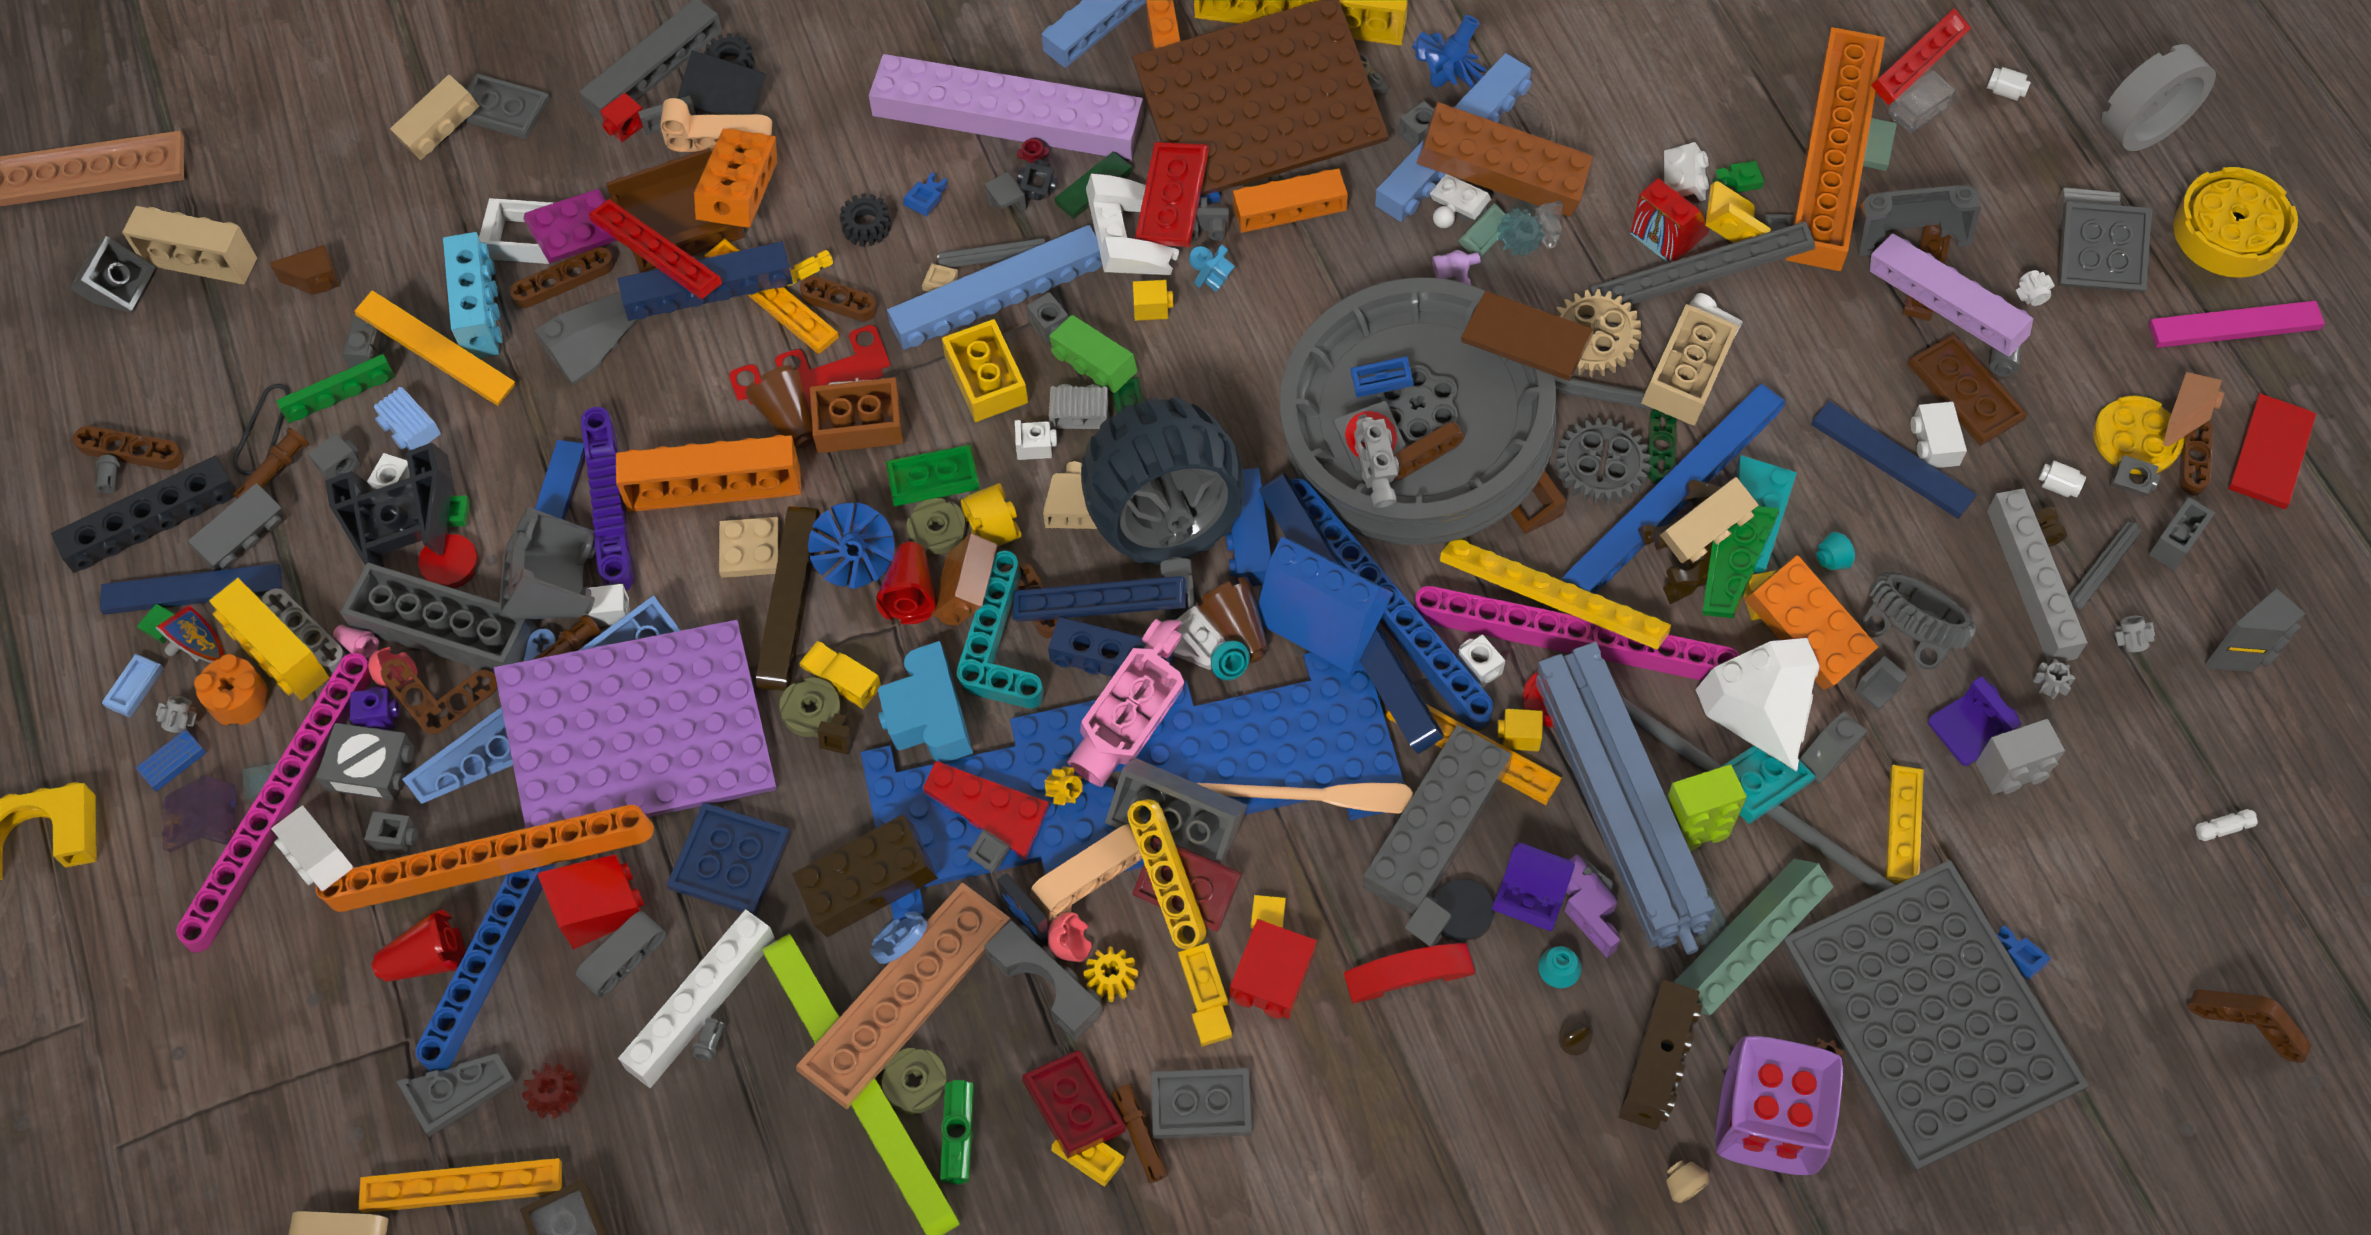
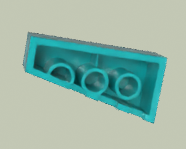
[1734,455,1797,574]

